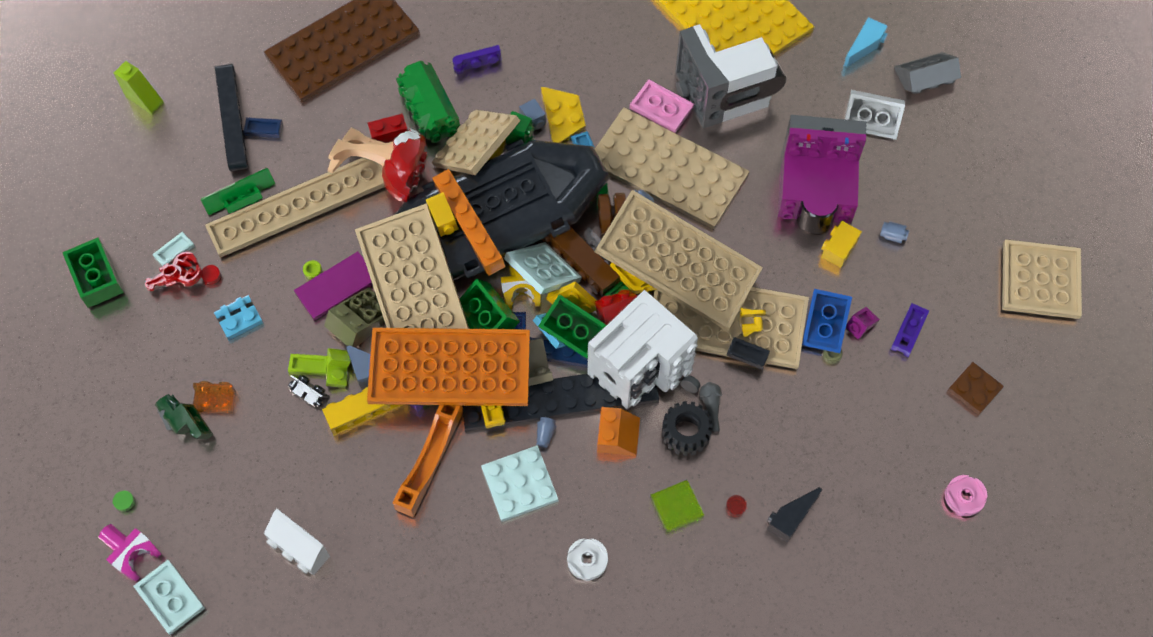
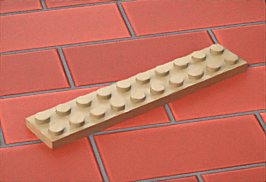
[205,157,385,258]

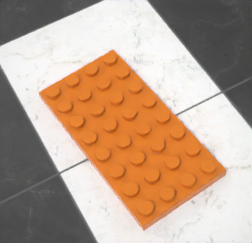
[367,328,530,406]

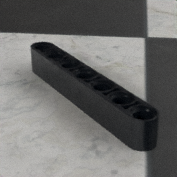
[214,63,249,172]

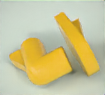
[740,308,766,337]

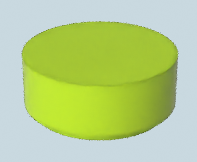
[303,260,323,280]

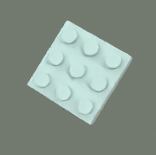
[504,242,582,294]
[481,445,558,522]

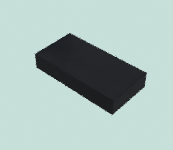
[726,337,770,370]

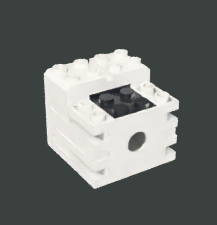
[588,290,698,409]

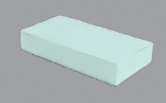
[152,232,195,266]

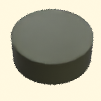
[822,346,843,364]

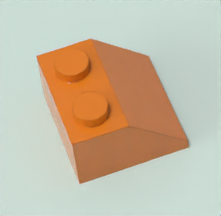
[597,407,640,456]

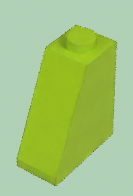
[114,61,164,114]

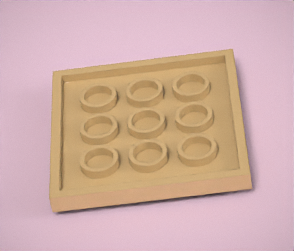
[432,110,520,175]
[1002,240,1082,319]

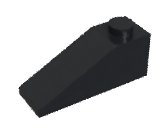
[767,487,823,543]

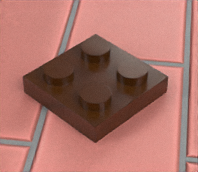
[947,362,1004,415]

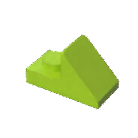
[326,348,351,388]

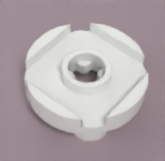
[567,538,608,581]

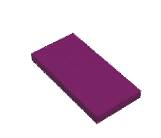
[294,251,373,321]

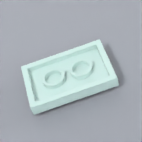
[134,560,205,635]

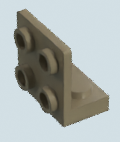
[529,338,553,386]

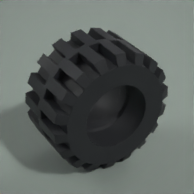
[662,401,713,456]

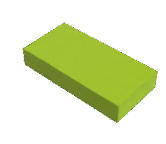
[288,354,327,376]

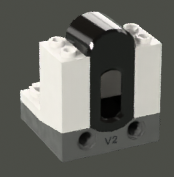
[675,24,787,128]

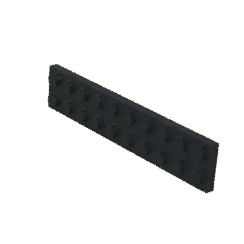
[462,373,659,432]

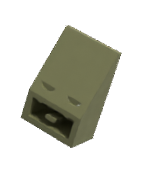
[324,287,385,347]

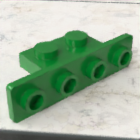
[201,168,275,215]

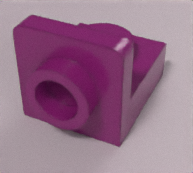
[846,307,880,339]

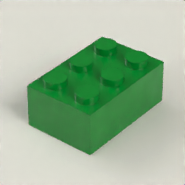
[62,237,124,308]

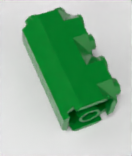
[396,61,460,143]

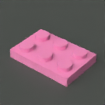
[630,79,694,133]

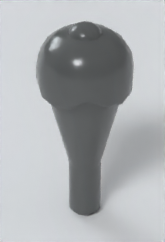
[699,382,722,433]

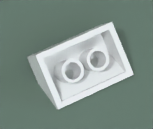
[845,90,905,140]
[264,509,330,575]

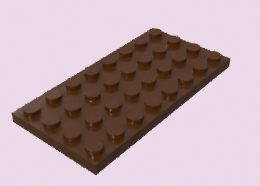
[264,0,420,103]

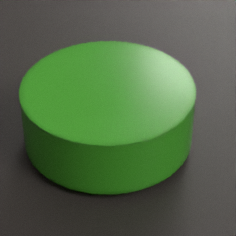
[113,491,135,512]

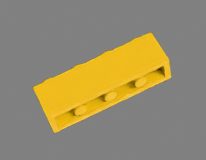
[322,387,403,436]

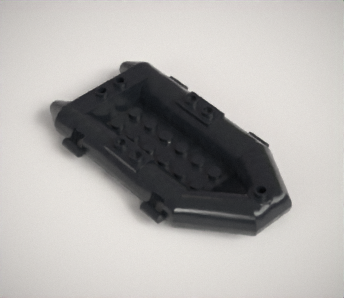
[395,139,610,281]

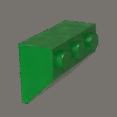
[459,279,520,329]
[538,294,607,359]

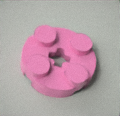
[945,475,987,516]

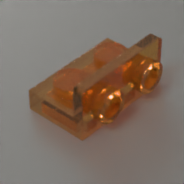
[193,381,236,413]

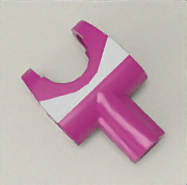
[99,524,162,582]

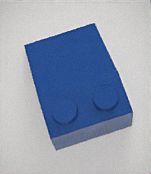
[802,289,852,353]

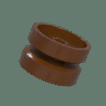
[598,193,626,235]

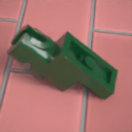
[155,394,213,440]

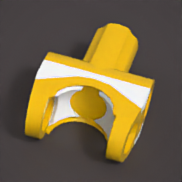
[501,264,541,310]

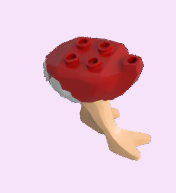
[328,128,427,202]

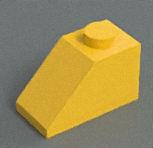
[426,192,458,237]

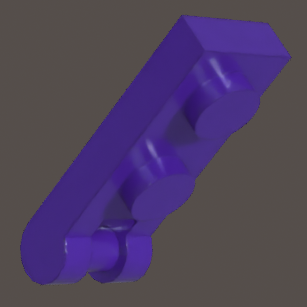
[452,45,502,74]
[890,303,929,357]

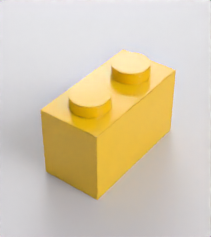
[821,221,862,268]

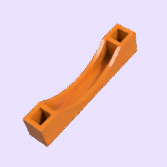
[432,169,505,276]
[393,405,463,517]

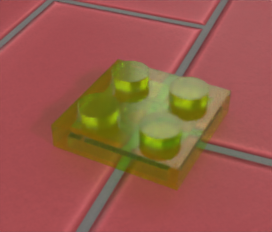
[650,480,704,533]

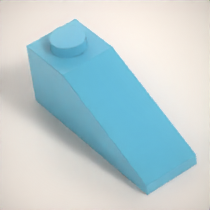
[844,17,888,67]

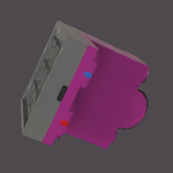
[778,115,867,234]

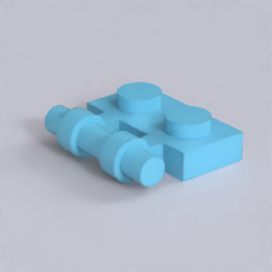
[214,295,263,340]

